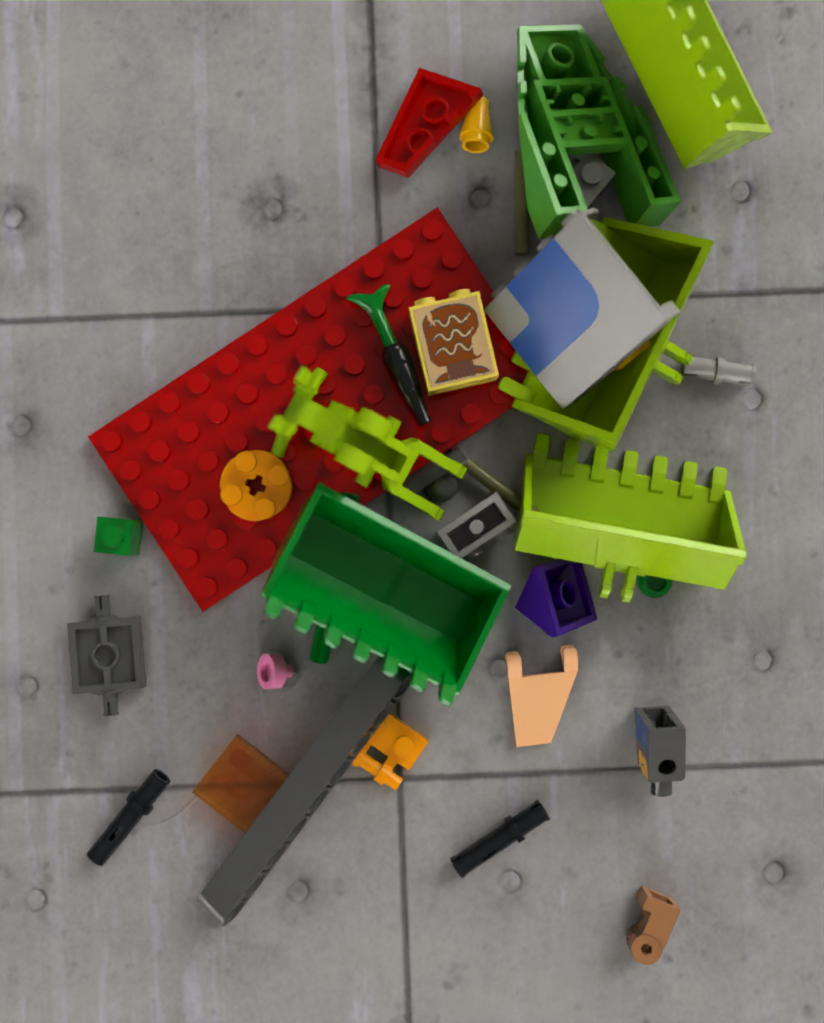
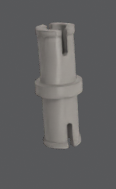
[681,357,757,387]

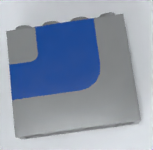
[484,207,680,410]

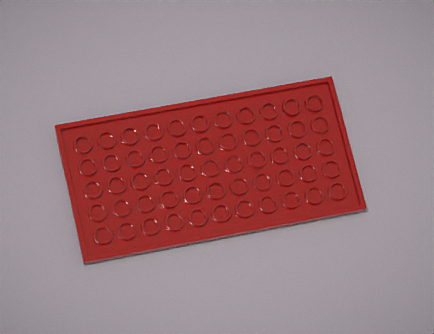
[88,207,528,612]

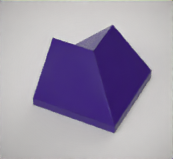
[515,559,598,637]

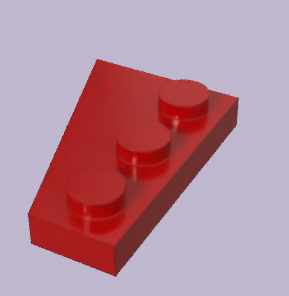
[375,68,484,178]

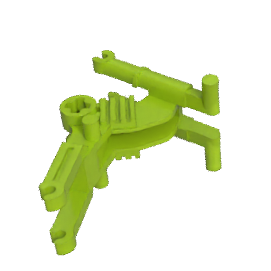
[268,366,468,521]

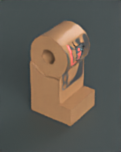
[626,885,681,965]

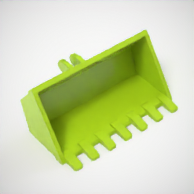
[513,434,746,603]

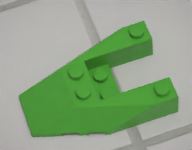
[517,24,681,239]

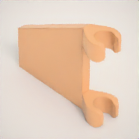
[505,644,578,747]

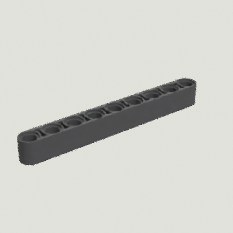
[197,656,411,926]

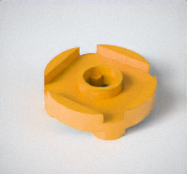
[220,450,293,521]

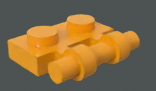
[351,713,429,791]

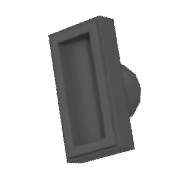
[402,446,467,502]

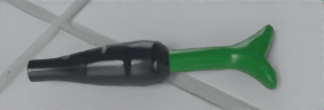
[347,284,432,427]

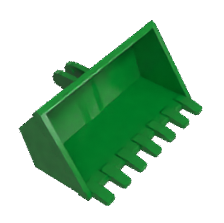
[261,483,511,706]

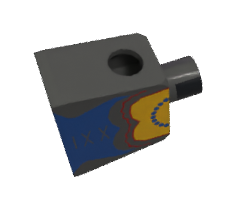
[634,706,686,797]

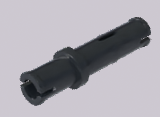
[87,769,170,866]
[450,799,550,878]

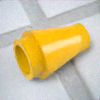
[459,97,494,153]

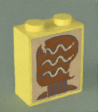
[409,289,499,396]

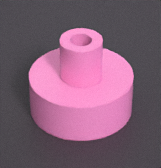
[257,653,294,689]

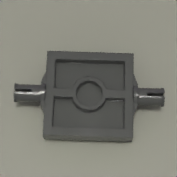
[67,595,147,716]

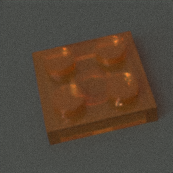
[192,734,289,834]

